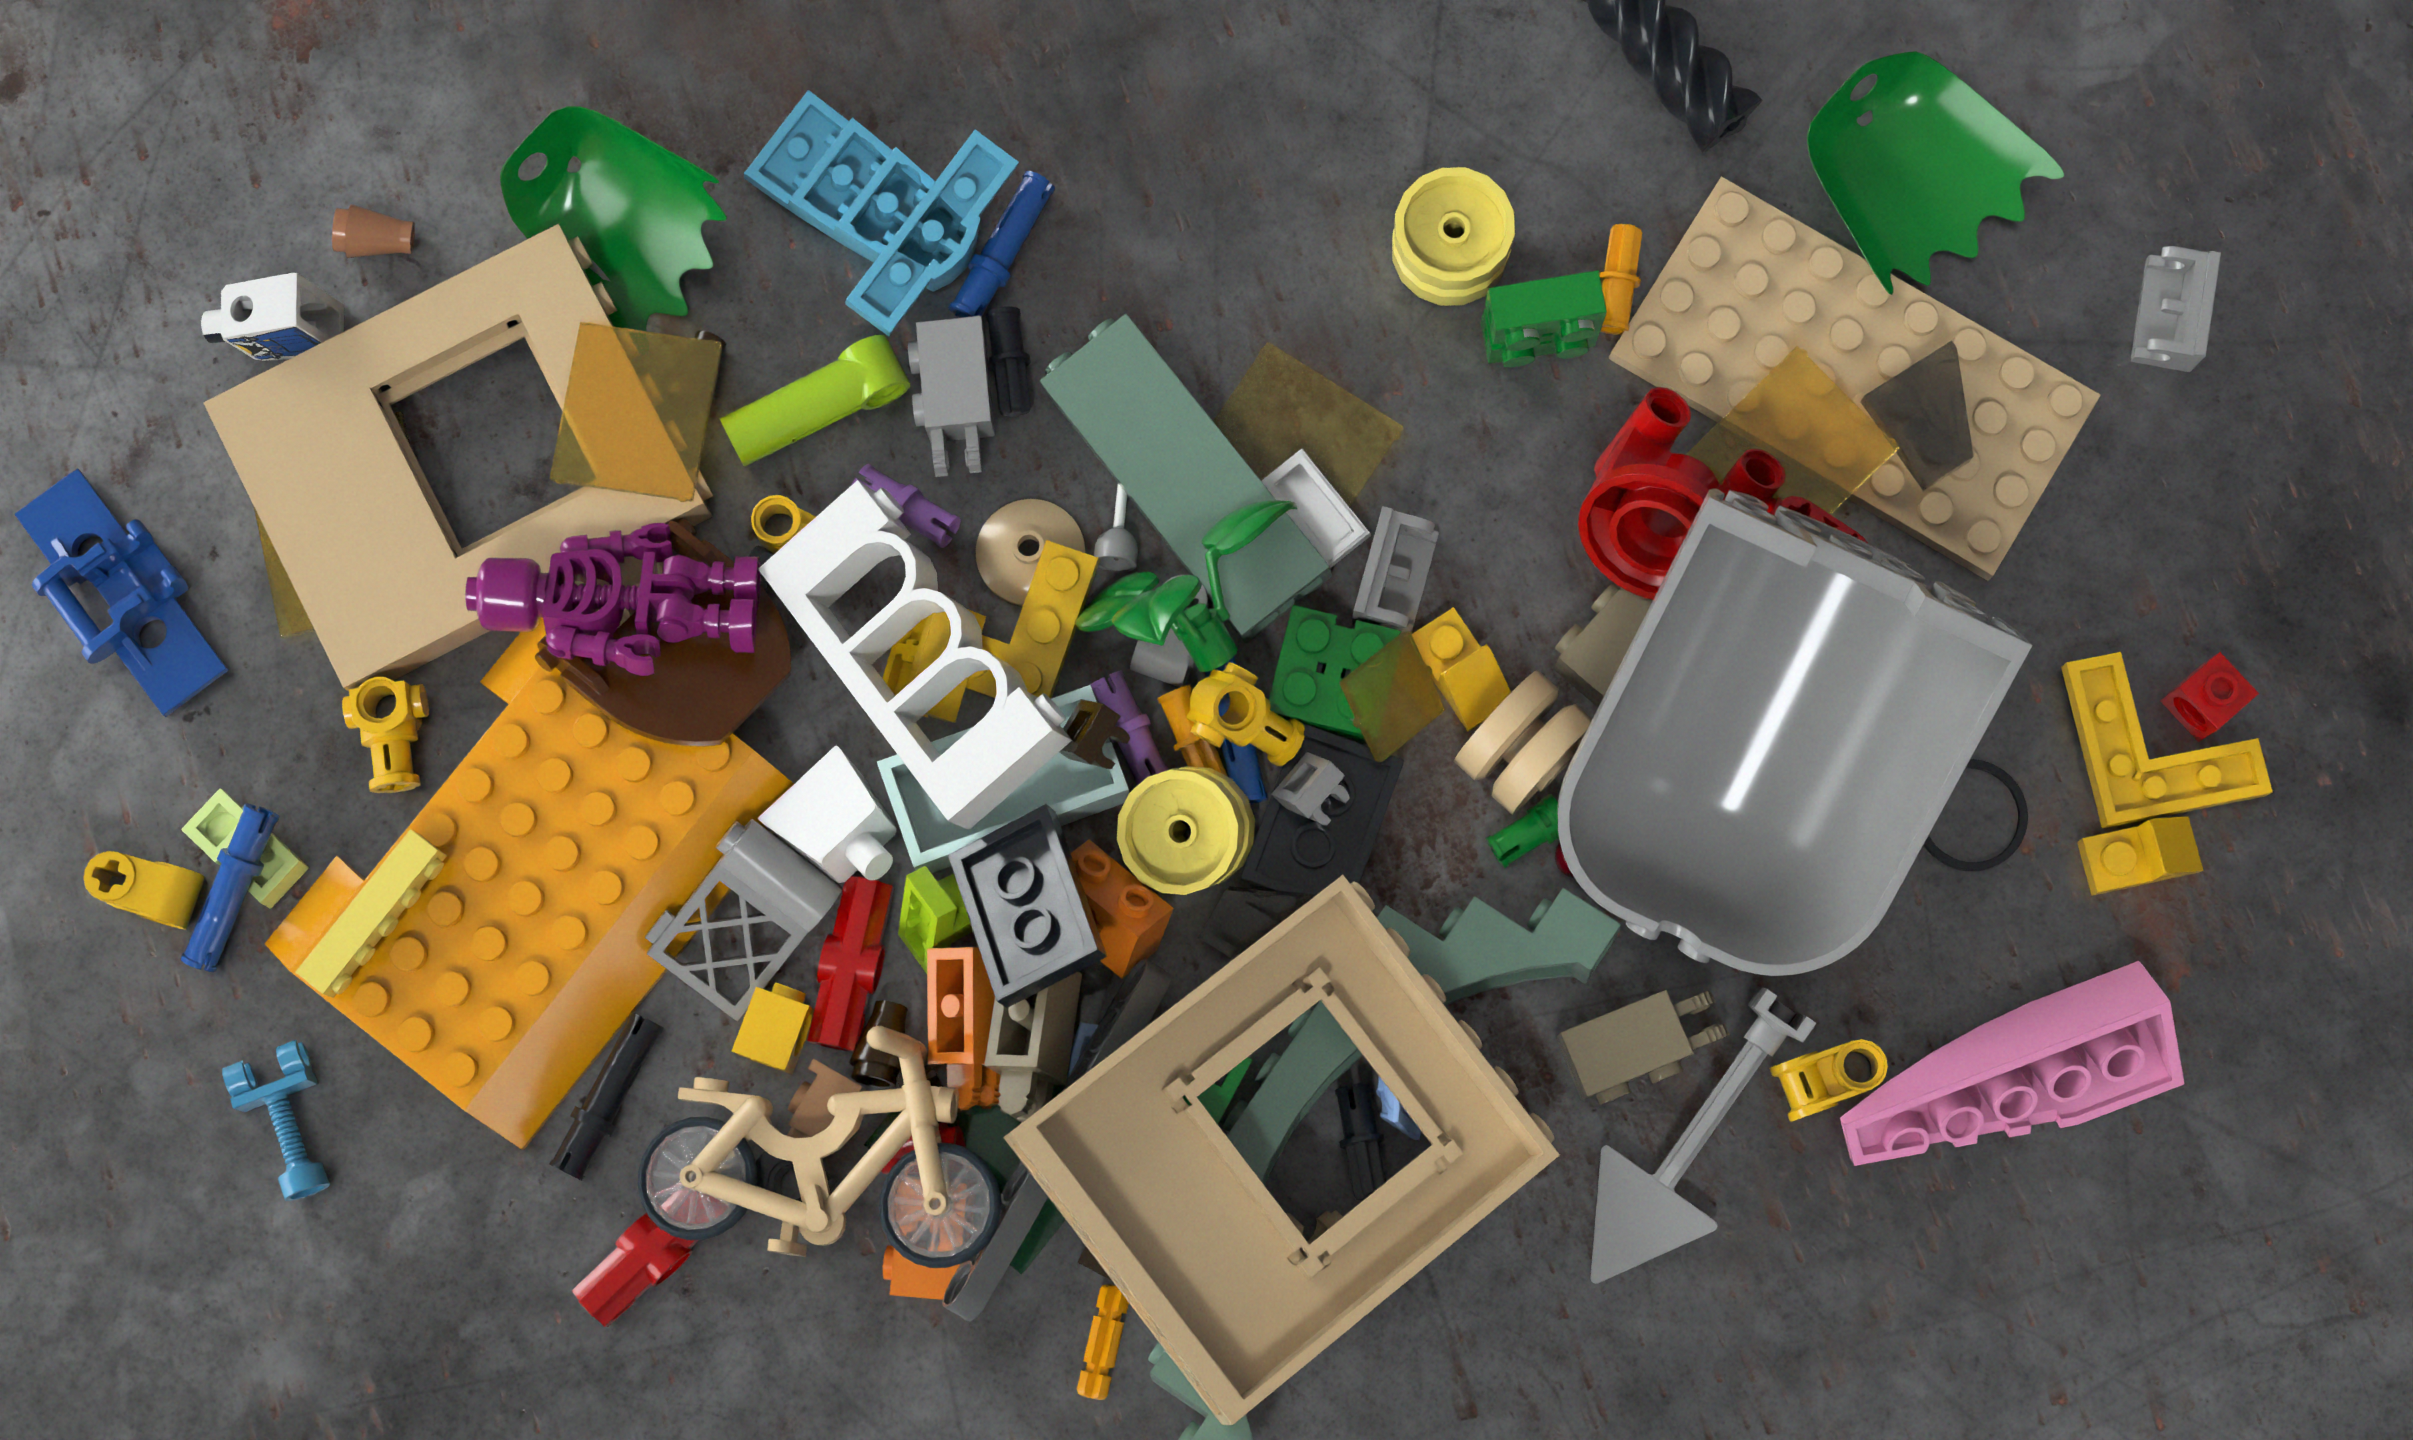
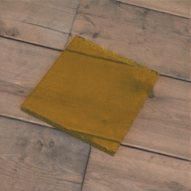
[549,322,722,502]
[1213,342,1403,508]
[1686,346,1899,514]

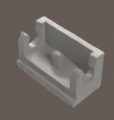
[2130,246,2221,373]
[1352,506,1439,638]

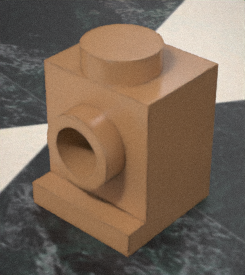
[787,1058,868,1138]

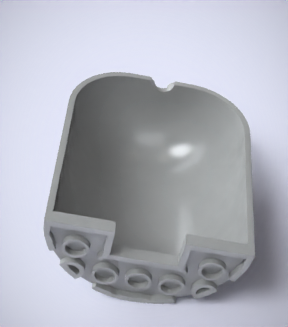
[1558,489,2033,976]

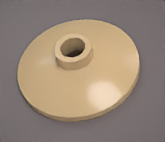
[976,499,1085,606]

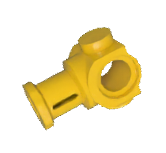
[1186,662,1305,766]
[342,677,429,793]

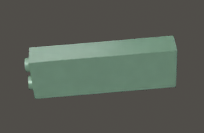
[1040,314,1332,644]

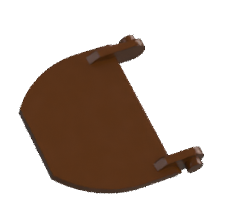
[534,518,791,746]

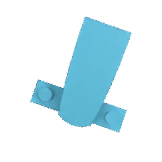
[744,90,1019,336]

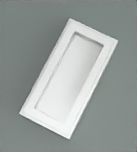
[1261,449,1371,568]

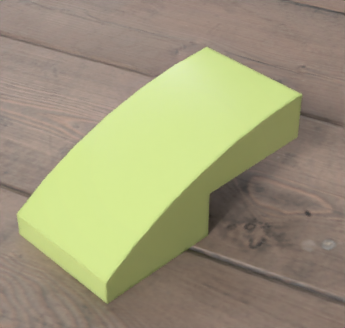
[181,788,309,909]

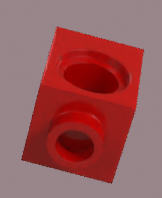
[2160,652,2259,742]

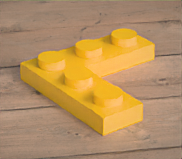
[887,540,1100,699]
[2061,652,2273,828]

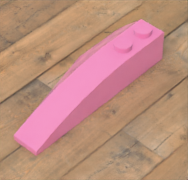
[1840,961,2185,1166]

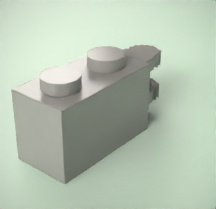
[908,316,995,477]

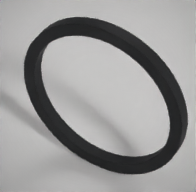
[1923,759,2028,871]

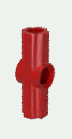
[807,876,895,1052]
[572,1178,735,1327]

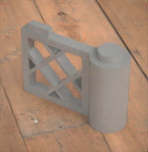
[645,819,842,1021]

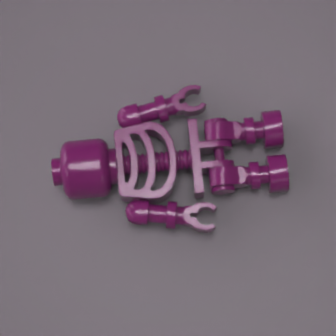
[465,523,761,676]

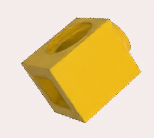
[731,983,814,1075]

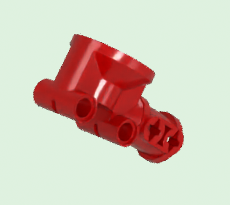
[1578,387,1868,600]

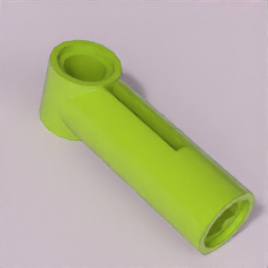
[720,335,911,467]

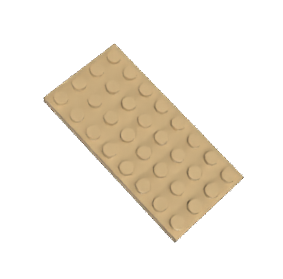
[1609,176,2101,581]

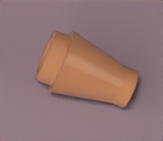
[332,204,415,258]

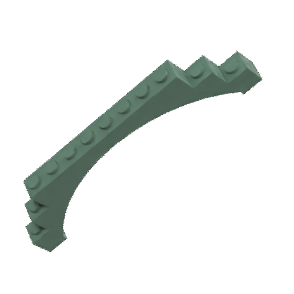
[1148,888,1621,1440]

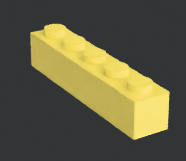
[295,829,447,998]

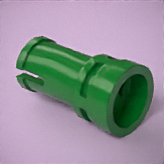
[1485,794,1559,869]

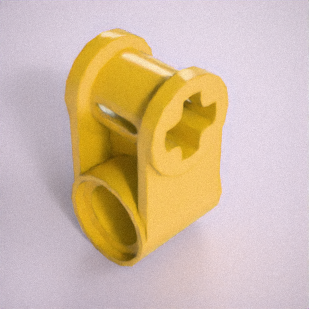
[83,851,205,930]
[1769,1039,1888,1122]

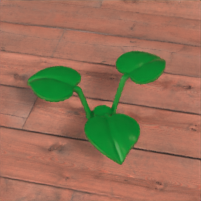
[1075,500,1298,672]

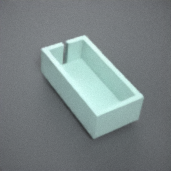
[877,685,1129,873]

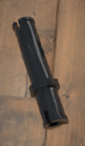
[549,1012,664,1181]

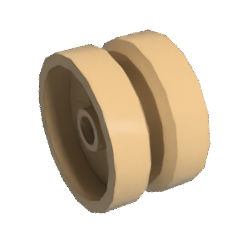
[1454,670,1592,815]

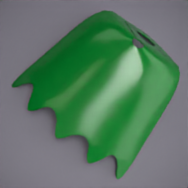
[1807,51,2064,295]
[500,106,727,356]

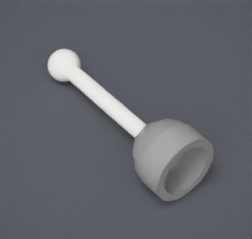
[1093,484,1138,572]

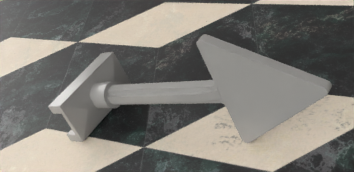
[1590,987,1816,1284]

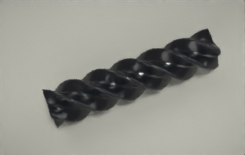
[1582,0,1763,153]

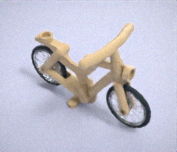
[638,1026,1001,1268]

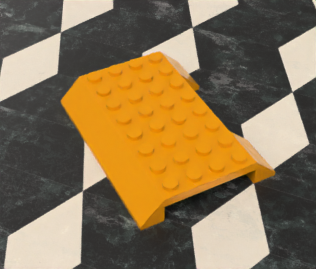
[264,618,794,1150]

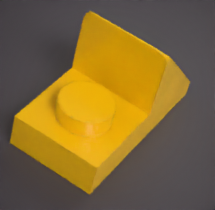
[1407,607,1511,732]
[2077,816,2204,896]

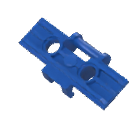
[15,468,229,717]

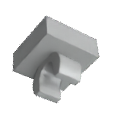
[1271,752,1350,825]

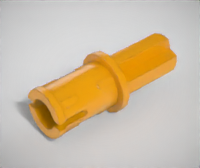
[1599,224,1643,335]
[1157,685,1228,777]

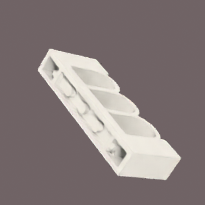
[758,480,1072,830]

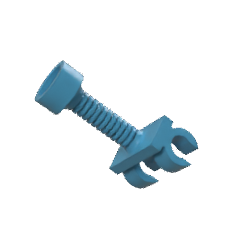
[222,1040,330,1201]

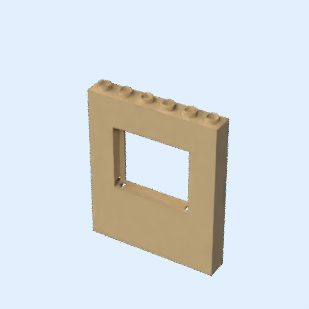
[203,224,713,691]
[1003,875,1560,1425]

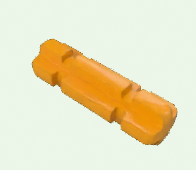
[1077,1284,1129,1400]

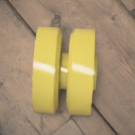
[1392,167,1515,306]
[1117,766,1255,895]

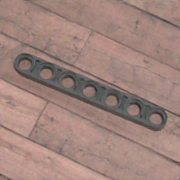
[942,958,1171,1322]

